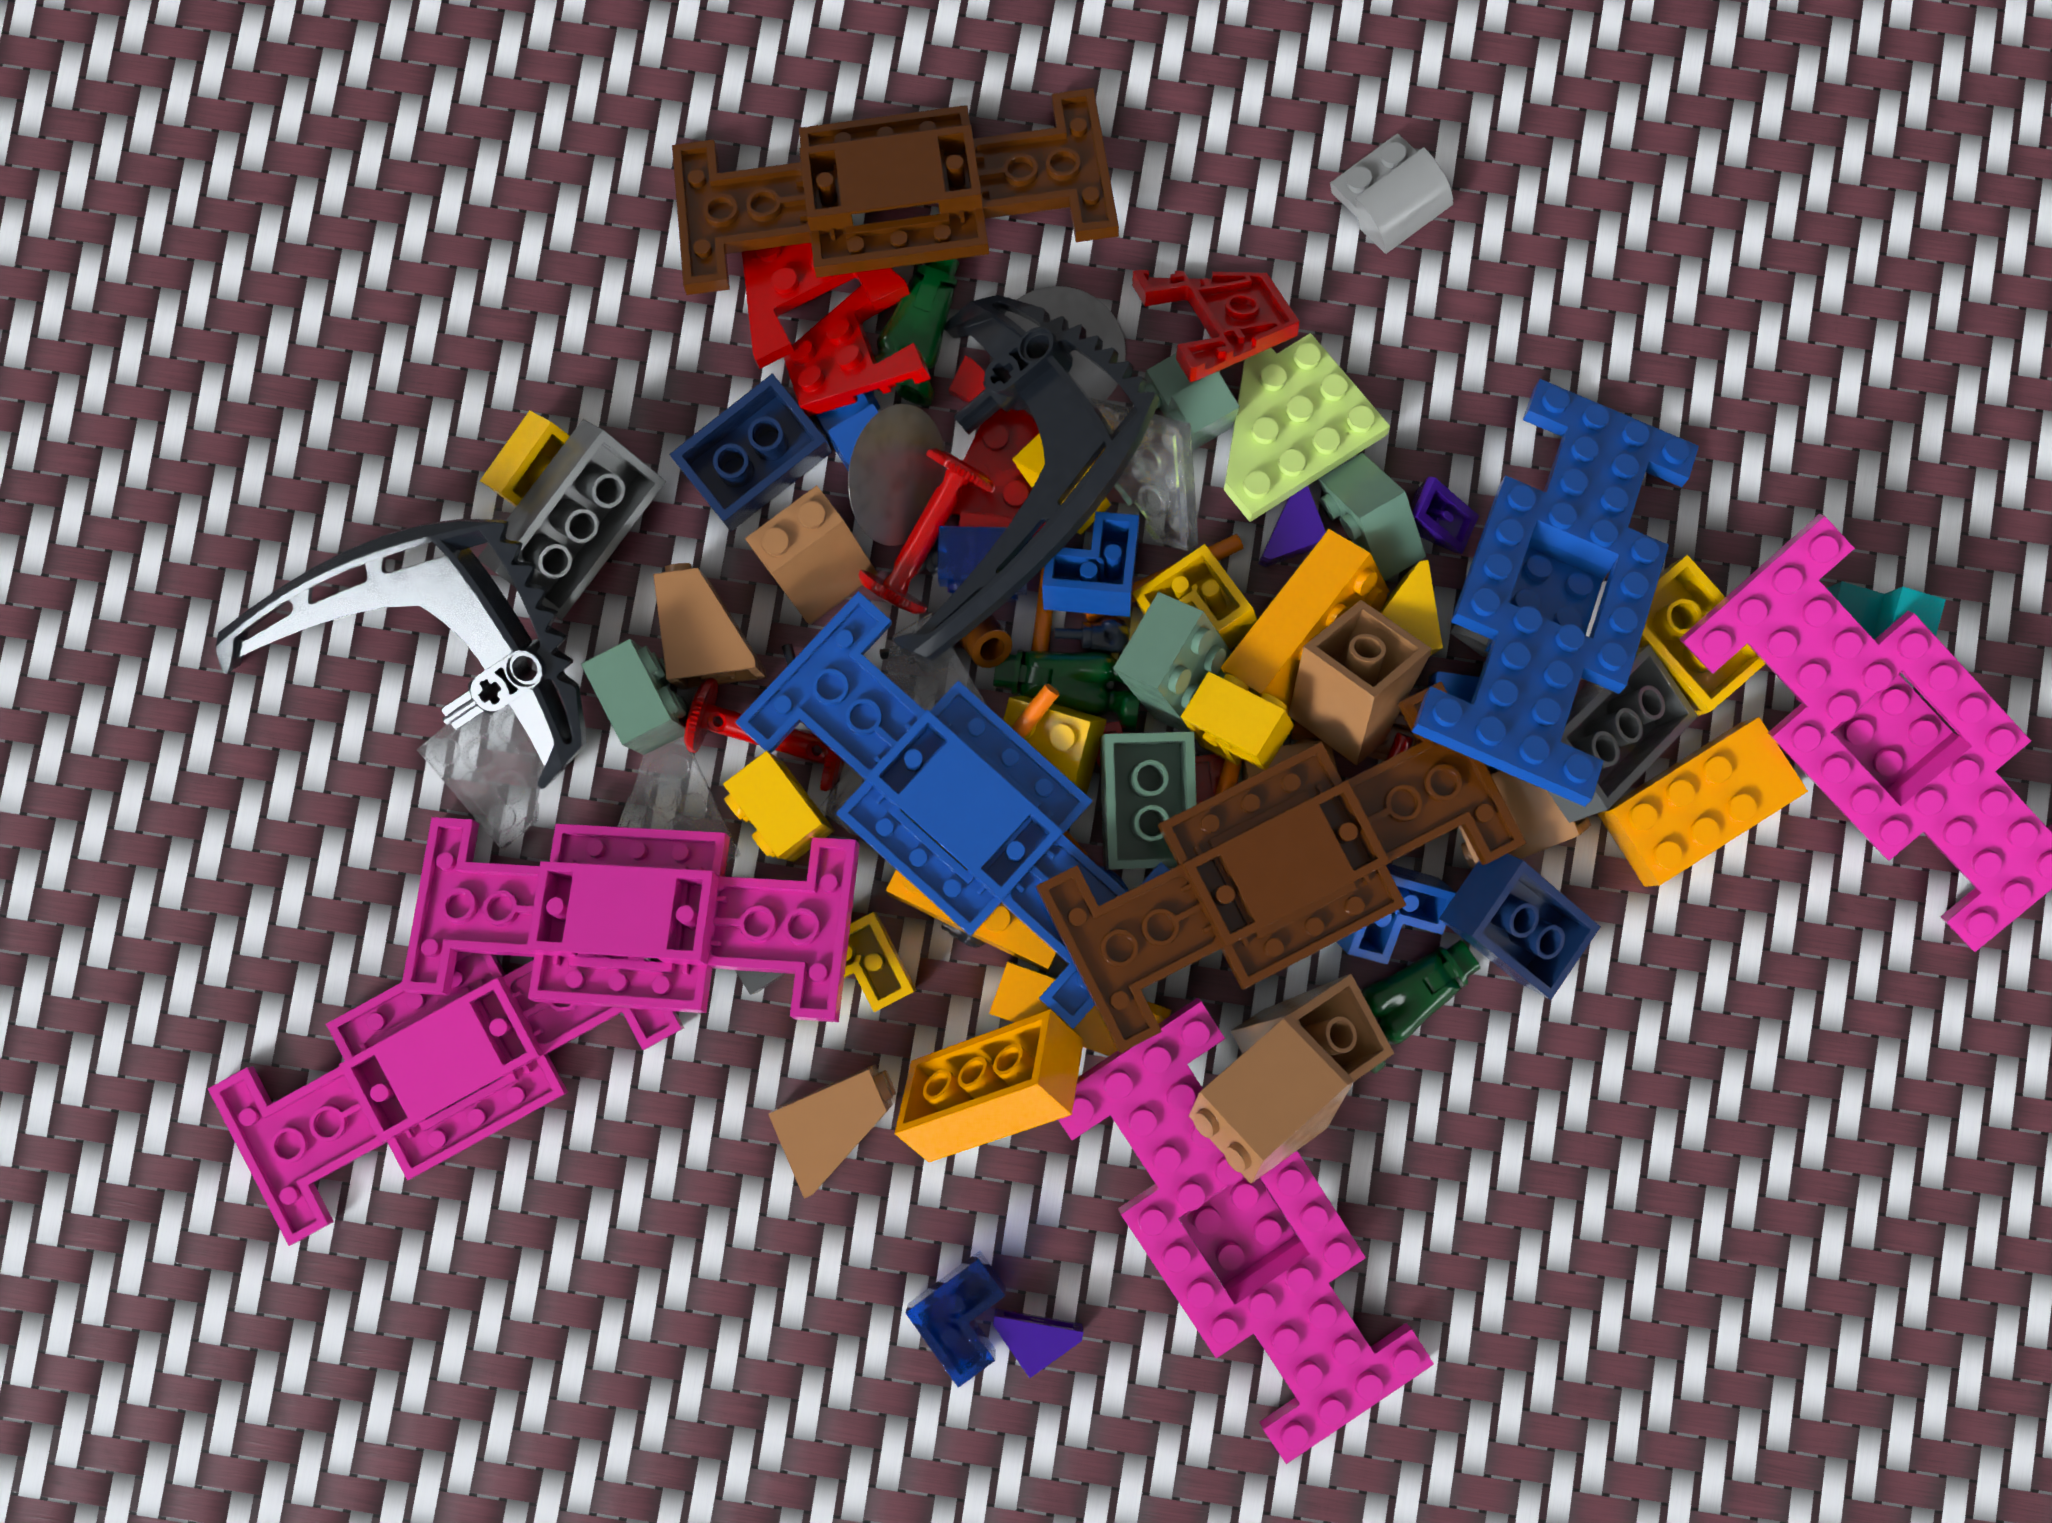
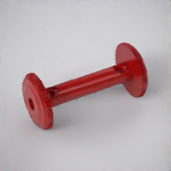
[858,448,995,615]
[684,678,845,792]

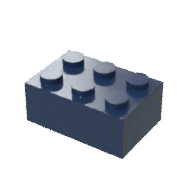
[669,373,832,532]
[1439,853,1601,1000]

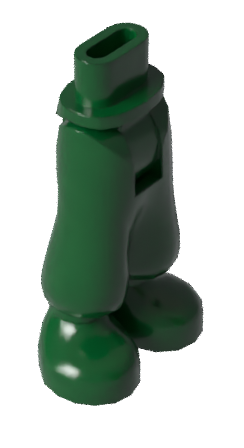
[874,259,959,406]
[993,649,1140,731]
[1361,940,1481,1074]

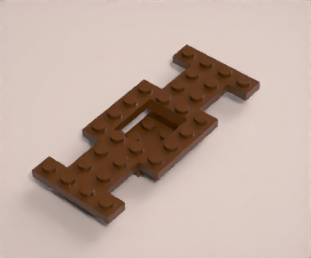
[672,88,1119,295]
[1035,681,1527,1053]

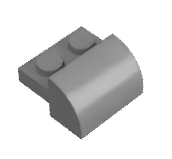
[1330,133,1453,254]

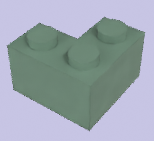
[1144,353,1240,454]
[1318,452,1426,581]

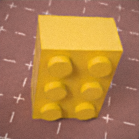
[1638,555,1765,716]
[723,751,835,862]

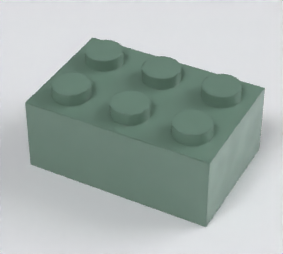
[1113,592,1232,738]
[581,639,690,757]
[1099,732,1197,870]

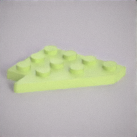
[1224,333,1390,522]

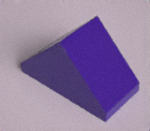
[1410,476,1479,554]
[1258,486,1326,567]
[993,1308,1083,1378]

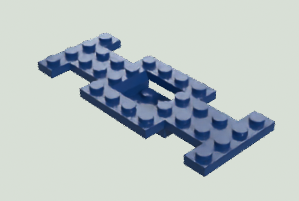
[1412,379,1699,807]
[735,591,1170,1029]

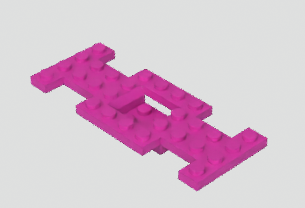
[1679,514,2052,952]
[401,817,860,1022]
[208,952,684,1246]
[1058,998,1434,1464]

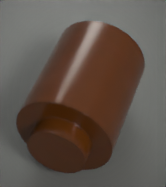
[958,614,1012,668]

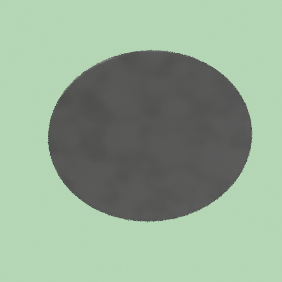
[990,286,1126,415]
[848,404,946,546]

